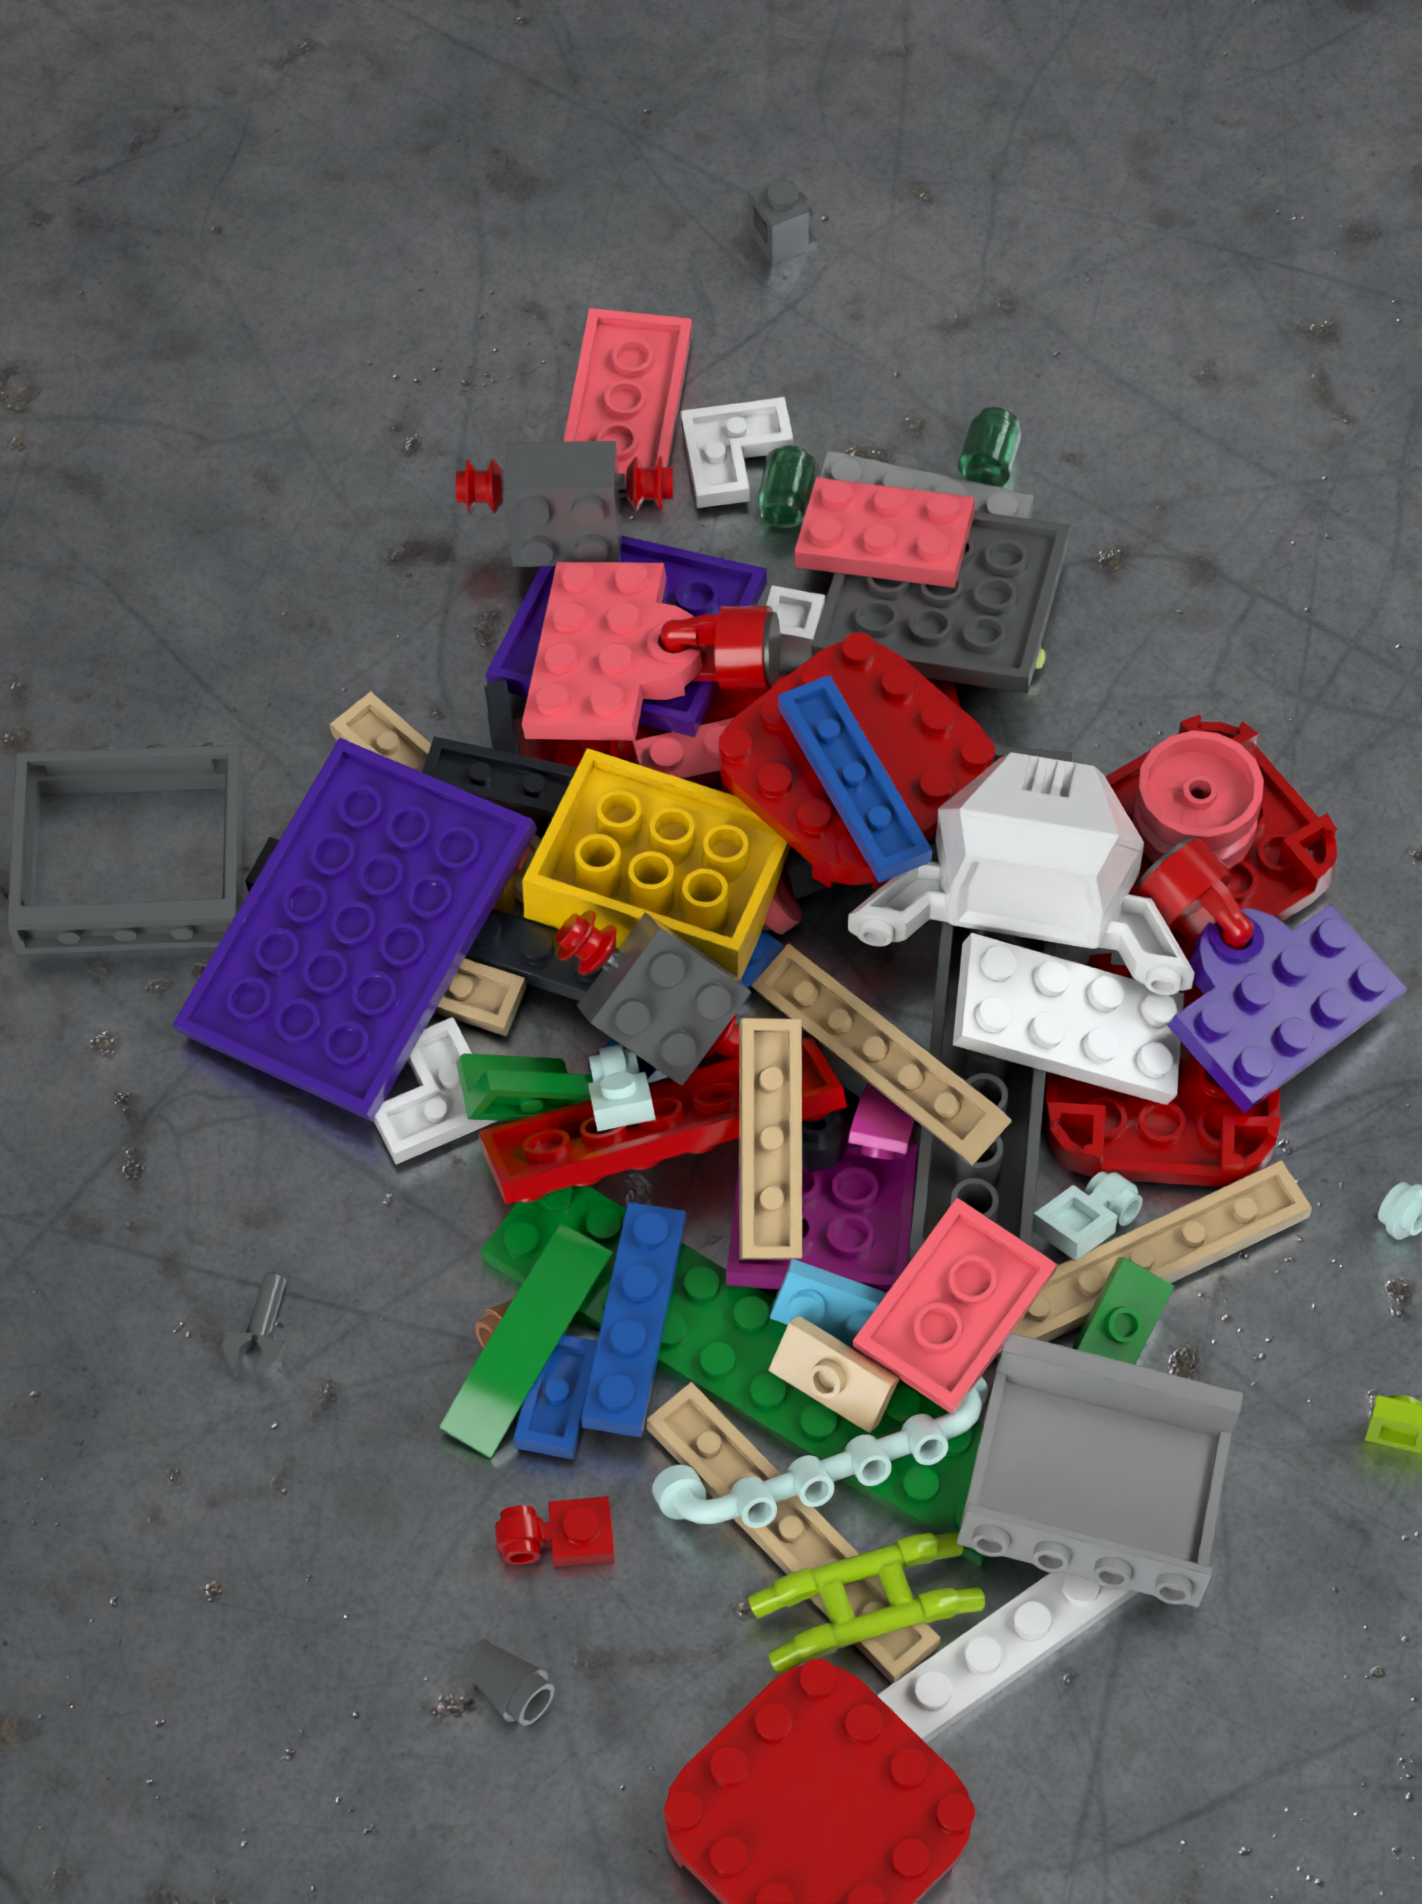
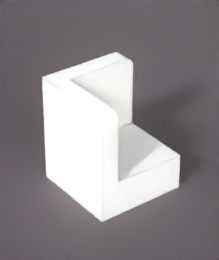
[766,585,825,672]

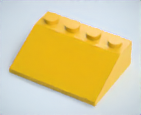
[523,748,791,980]

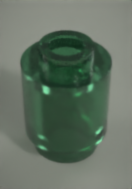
[958,407,1022,487]
[757,445,818,528]

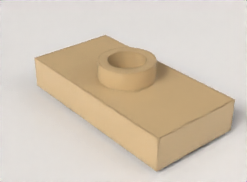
[769,1315,900,1433]

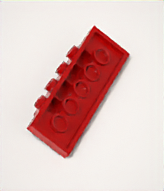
[478,1037,847,1204]

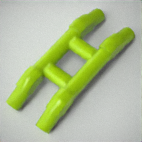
[748,1532,985,1674]

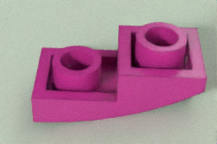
[848,1082,917,1160]

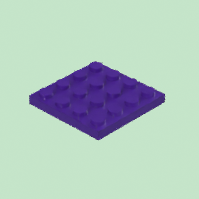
[486,535,767,738]

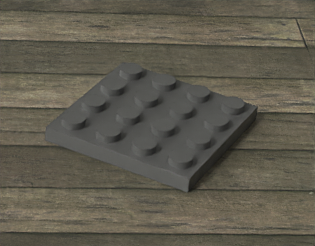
[811,511,1070,693]

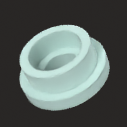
[1378,1182,1422,1240]

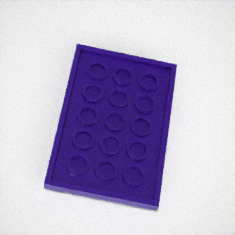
[172,737,537,1122]

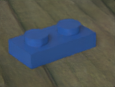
[514,1334,598,1460]

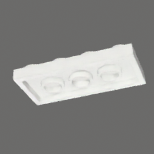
[953,933,1184,1105]

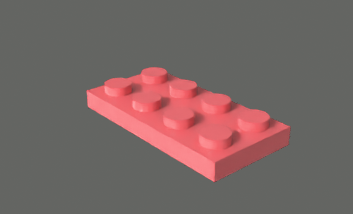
[563,308,692,496]

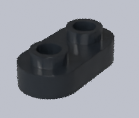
[802,1086,860,1170]

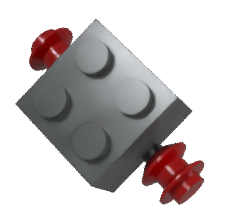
[455,441,674,567]
[555,910,751,1086]

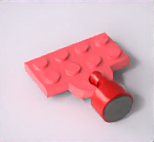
[522,562,781,741]

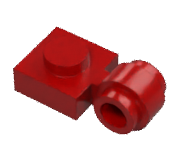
[495,1496,615,1568]

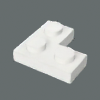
[681,397,793,508]
[374,1017,496,1164]

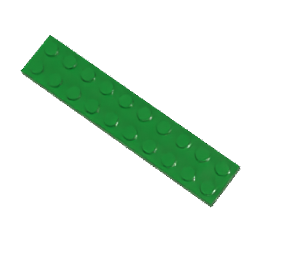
[481,1185,989,1567]

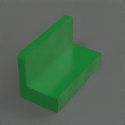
[456,1053,593,1121]

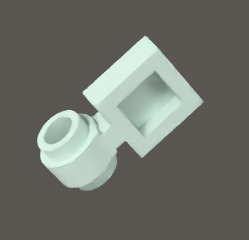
[588,1044,655,1131]
[1032,1171,1143,1261]

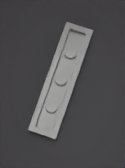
[819,450,1034,519]

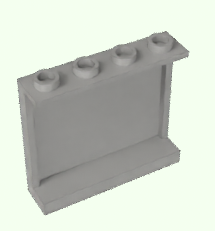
[956,1333,1243,1607]

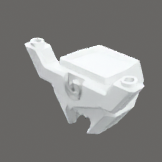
[848,752,1195,995]

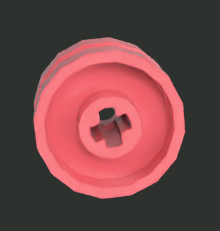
[1133,730,1264,869]

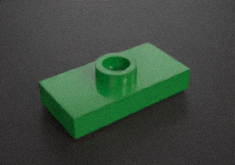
[1072,1257,1175,1365]

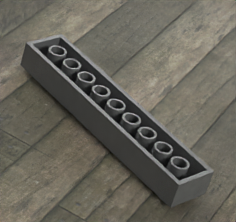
[909,745,1072,1263]

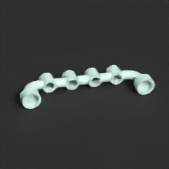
[652,1376,988,1528]

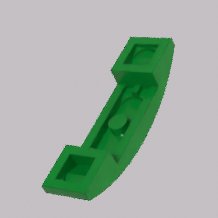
[439,1222,613,1459]

